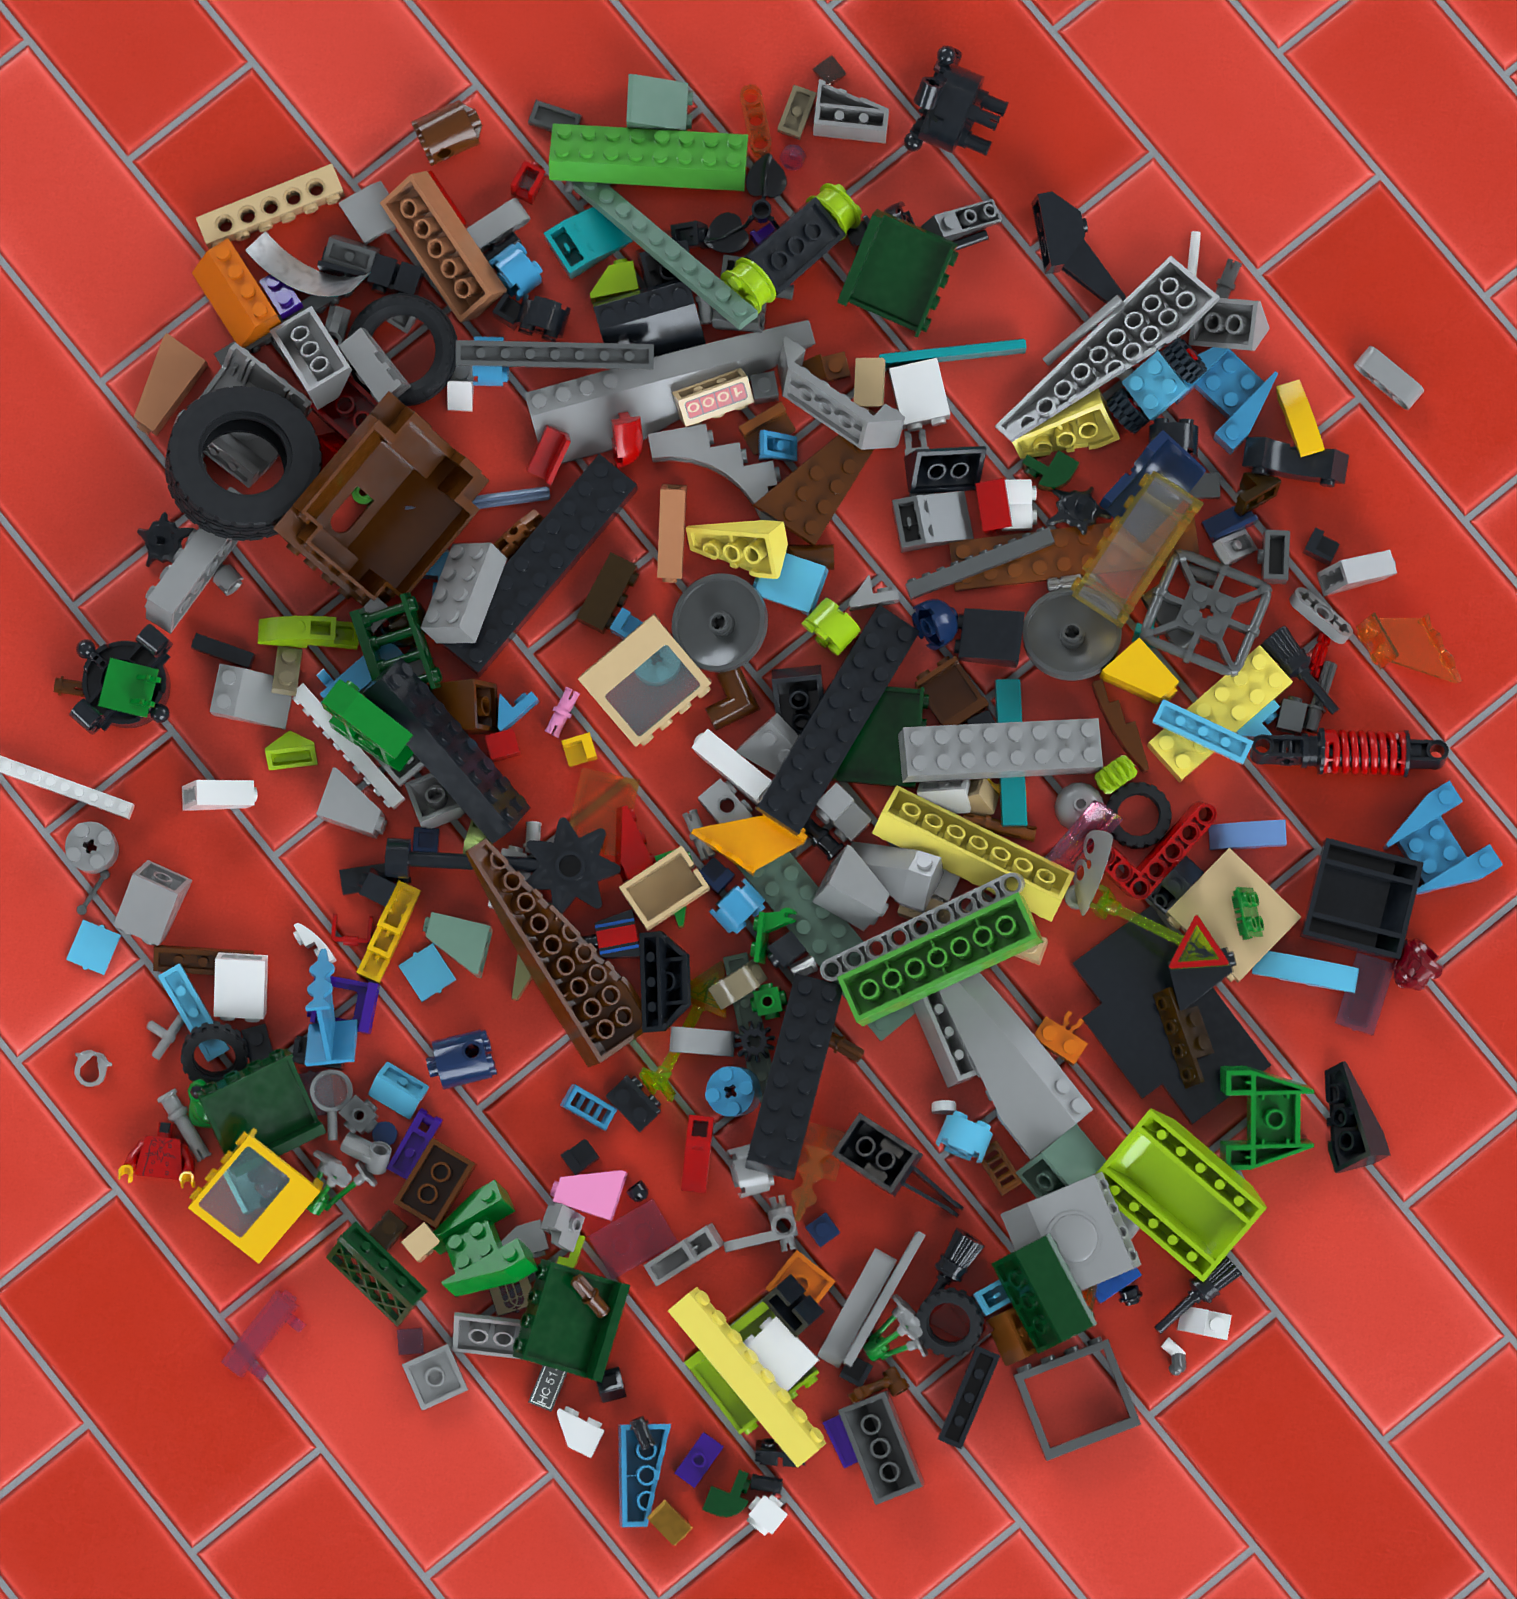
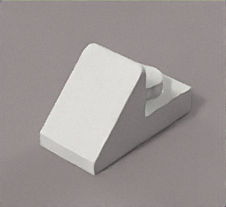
[447,366,474,412]
[1177,1307,1232,1340]

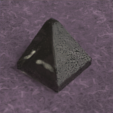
[813,55,847,86]

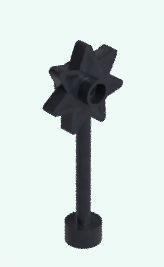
[385,818,621,914]

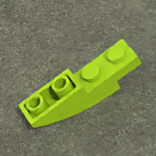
[257,616,359,649]

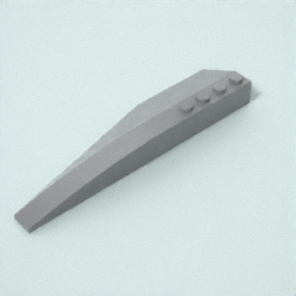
[524,320,816,464]

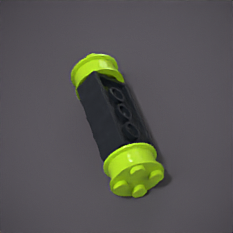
[720,183,862,314]

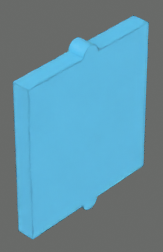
[66,920,121,975]
[398,943,456,1002]

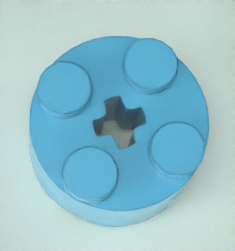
[935,1111,993,1163]

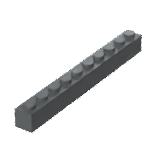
[214,275,354,367]
[905,527,1055,600]

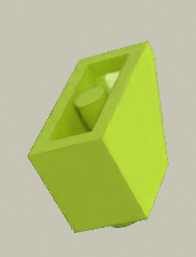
[590,259,639,304]

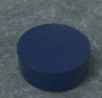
[372,1121,398,1146]

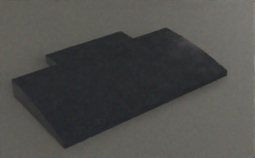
[1071,906,1271,1125]

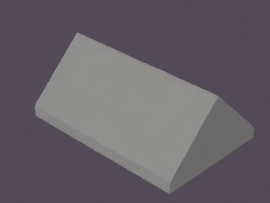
[1189,298,1270,351]
[452,1312,521,1359]

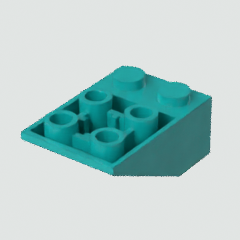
[544,207,633,280]

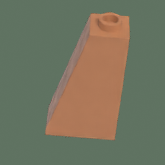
[134,333,209,436]
[657,484,687,583]

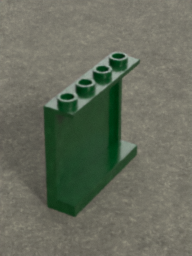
[837,209,959,338]
[831,686,929,789]
[196,1048,327,1177]
[512,1259,630,1382]

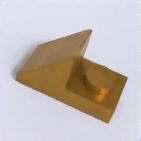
[646,1500,693,1545]

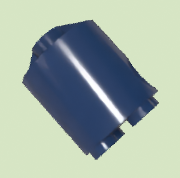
[426,1029,497,1090]

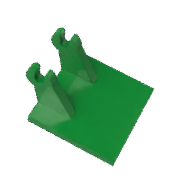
[98,658,162,718]
[750,907,797,964]

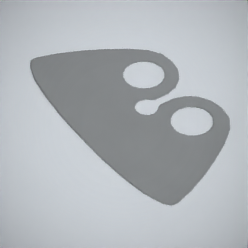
[1073,830,1113,916]

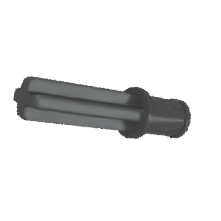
[1302,661,1337,734]

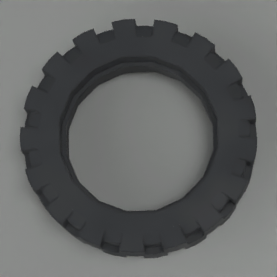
[1104,782,1172,849]
[181,1021,248,1083]
[916,1287,984,1357]

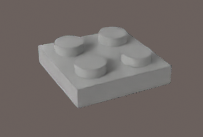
[402,1344,469,1411]

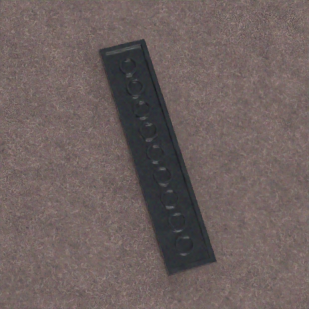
[755,605,920,836]

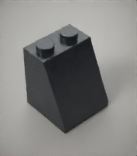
[954,608,1025,668]

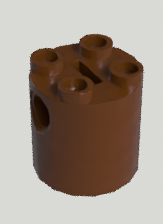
[411,100,483,166]

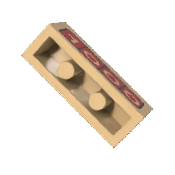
[672,368,754,427]

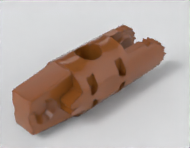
[493,509,544,562]

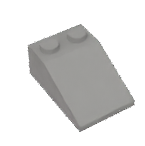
[210,664,292,730]

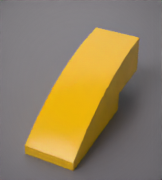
[1276,380,1324,457]

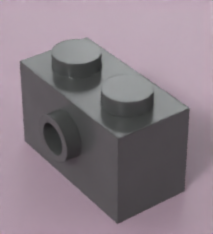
[1257,530,1290,584]

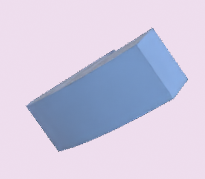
[1208,820,1287,850]

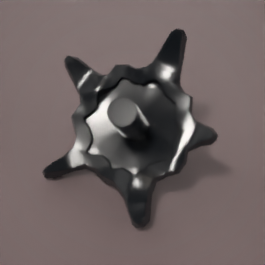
[1046,487,1112,535]
[137,512,194,567]

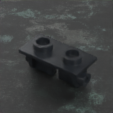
[755,1438,805,1468]

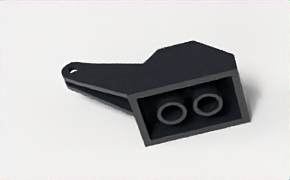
[1031,192,1126,304]
[832,1113,964,1218]

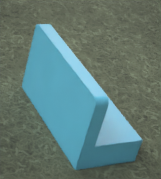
[368,1061,430,1119]

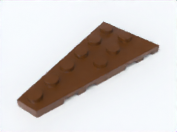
[752,409,876,546]

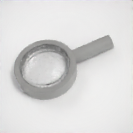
[310,1069,353,1140]

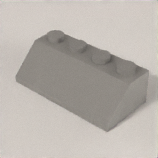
[269,306,352,410]

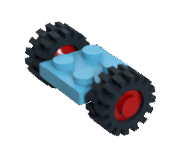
[1106,337,1207,434]

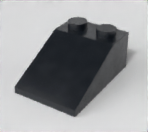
[772,665,824,736]

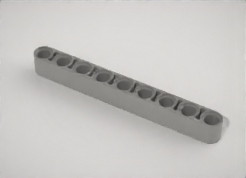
[820,872,1025,981]

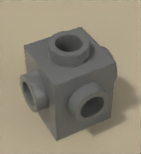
[338,1094,379,1134]

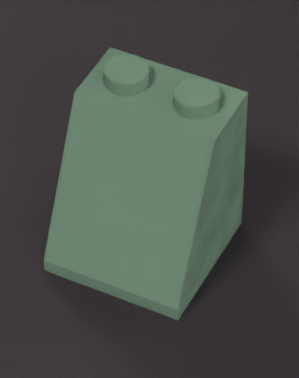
[626,74,693,131]
[423,912,493,978]
[1016,1124,1107,1198]

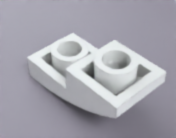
[293,923,337,963]

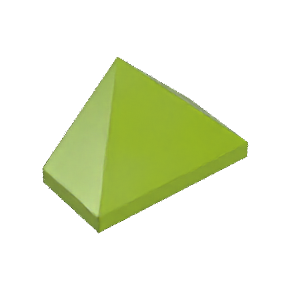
[265,730,318,770]

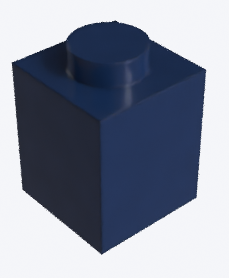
[805,1212,840,1248]

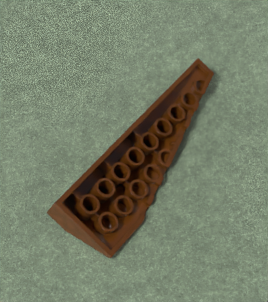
[465,838,643,1067]

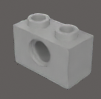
[698,778,753,824]

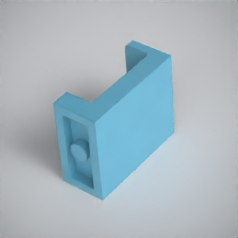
[753,553,829,615]

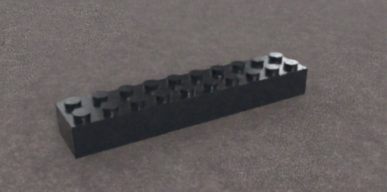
[441,454,638,677]

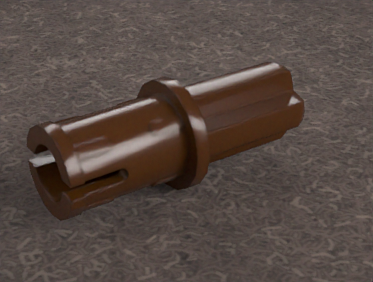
[829,1032,864,1062]
[571,1274,610,1318]

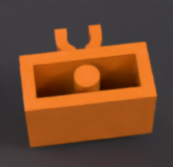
[1034,1011,1088,1066]

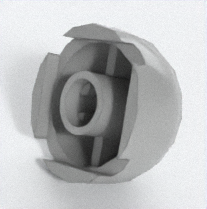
[1054,782,1104,832]

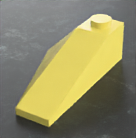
[1012,388,1120,459]
[686,520,788,579]

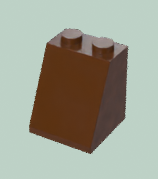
[427,679,499,735]

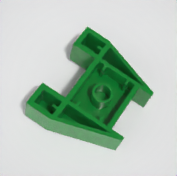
[321,679,414,772]
[1220,1066,1314,1170]
[433,1180,538,1297]

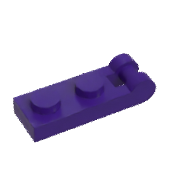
[387,1108,443,1180]

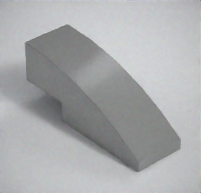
[643,1223,724,1287]

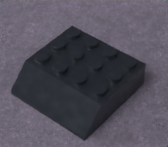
[1300,838,1424,960]

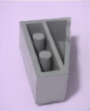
[813,79,889,143]
[338,328,411,403]
[736,713,798,775]

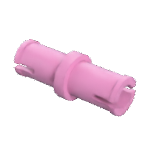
[544,687,580,738]

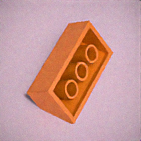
[192,238,281,348]

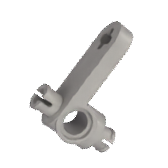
[723,1194,798,1252]

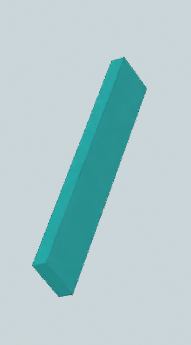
[879,339,1027,368]
[994,679,1028,827]

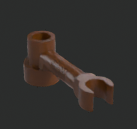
[848,1366,910,1404]

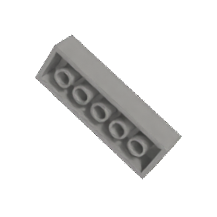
[145,487,242,634]

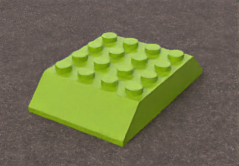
[1096,1108,1267,1282]

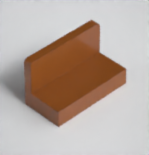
[739,402,795,455]
[986,1308,1037,1366]

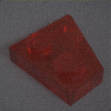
[929,1293,994,1344]

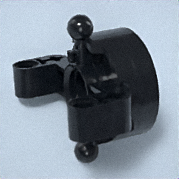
[69,624,173,735]

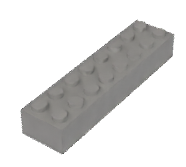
[898,718,1103,783]

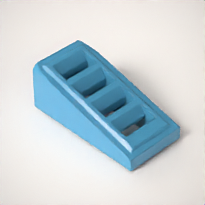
[560,1084,618,1131]

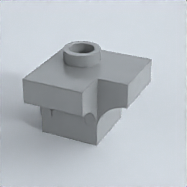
[540,1203,585,1252]

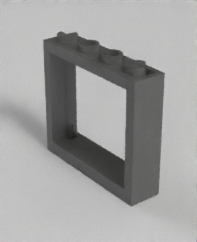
[1013,1336,1141,1461]

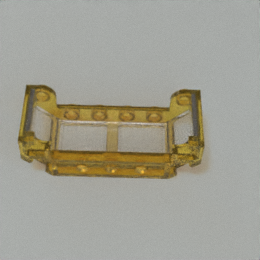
[1070,471,1204,629]

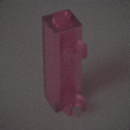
[221,1289,306,1380]

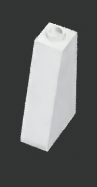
[692,729,772,806]

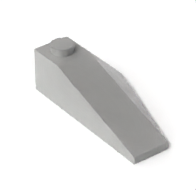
[851,842,944,913]

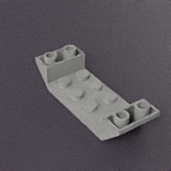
[777,336,905,450]

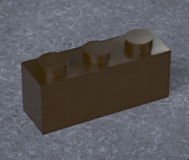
[576,552,640,634]

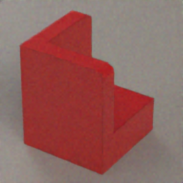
[485,728,521,763]

